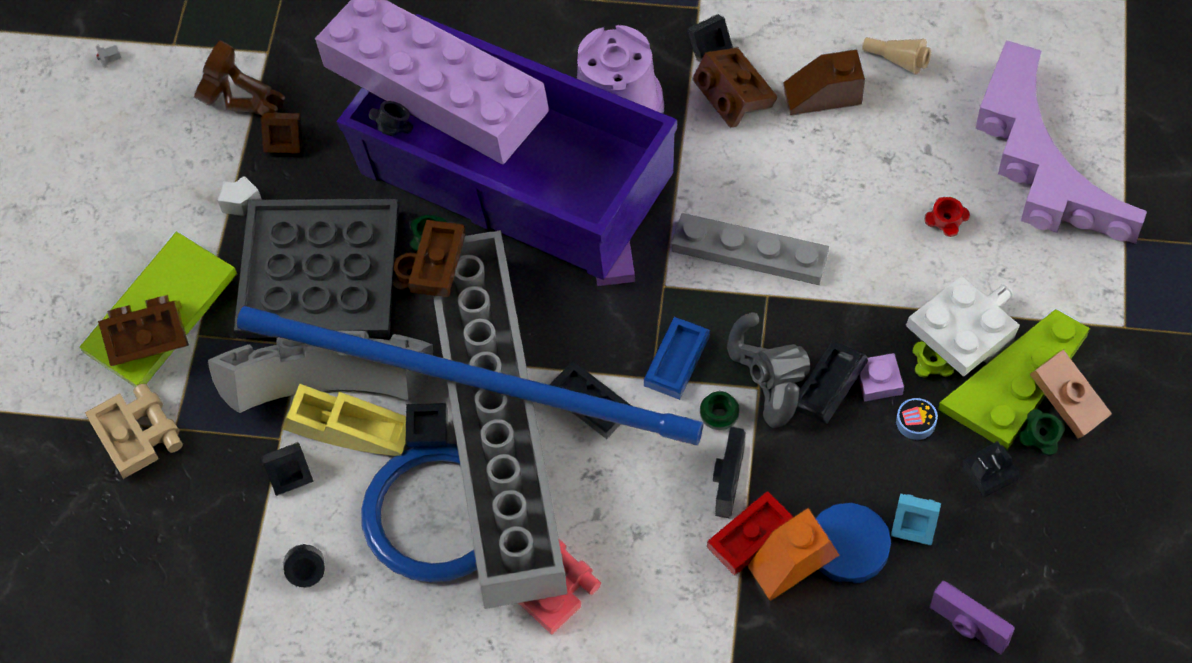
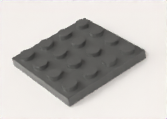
[234,199,400,338]

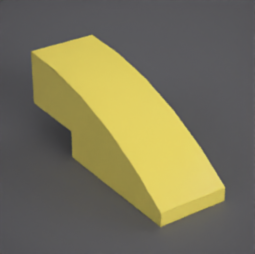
[283,384,406,456]

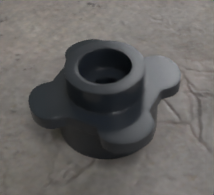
[368,101,413,136]

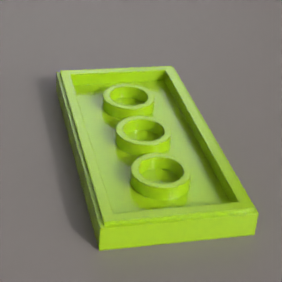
[79,231,237,387]

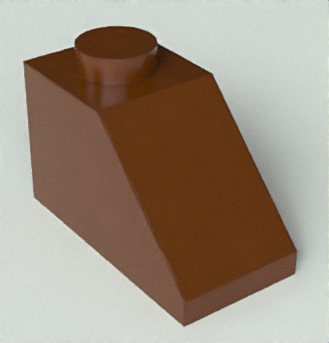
[783,49,865,115]

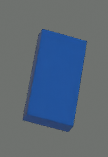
[644,317,710,400]

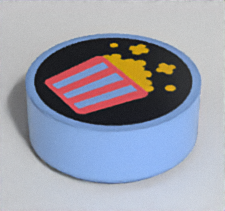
[896,398,938,440]

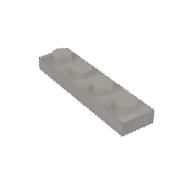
[672,213,829,285]

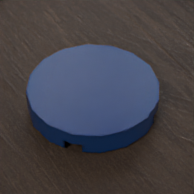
[816,503,891,583]

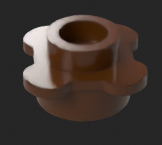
[393,253,417,291]

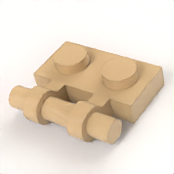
[85,384,183,479]

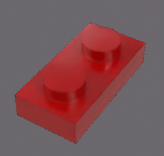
[707,491,794,576]

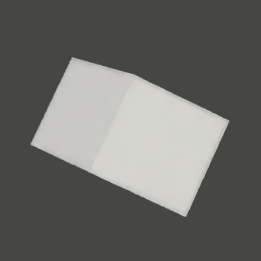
[218,176,262,216]

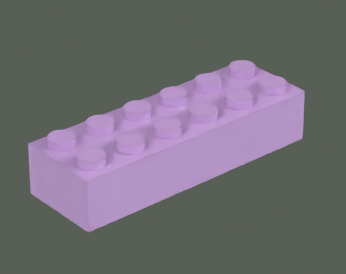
[315,0,549,164]

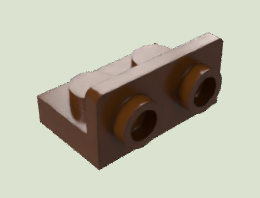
[693,47,778,128]
[98,295,189,366]

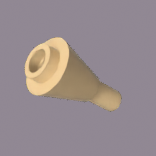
[862,37,931,75]

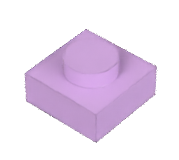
[857,353,904,402]

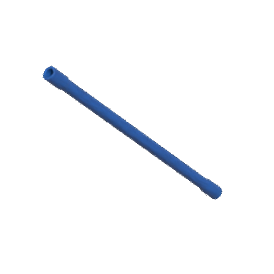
[237,306,704,446]

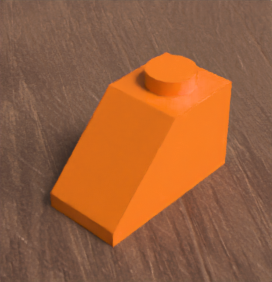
[748,508,839,601]

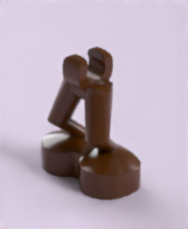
[194,40,285,115]

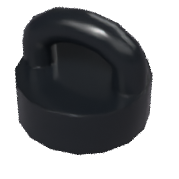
[283,544,325,588]

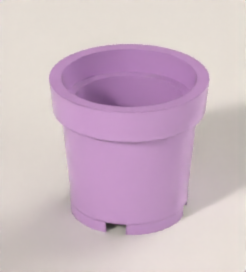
[577,25,664,114]

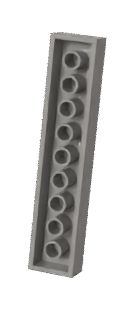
[433,230,567,609]

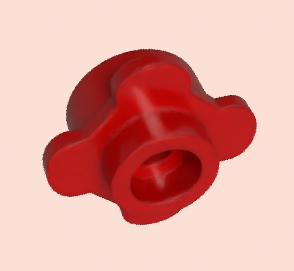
[924,197,970,237]

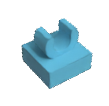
[891,494,941,545]

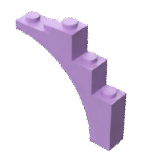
[975,40,1147,244]

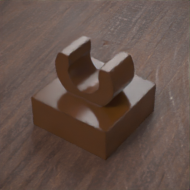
[261,112,303,153]

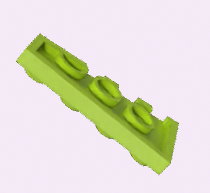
[938,309,1090,450]

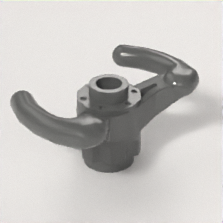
[727,312,810,429]

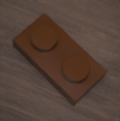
[408,220,466,298]

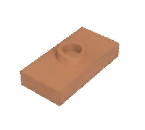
[1030,349,1112,439]

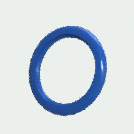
[361,443,477,582]

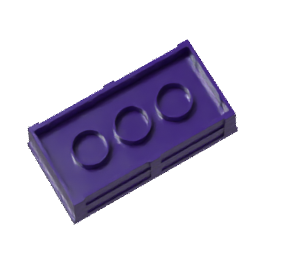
[337,14,677,280]

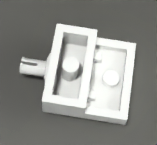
[906,276,1020,376]

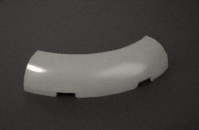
[208,330,433,413]

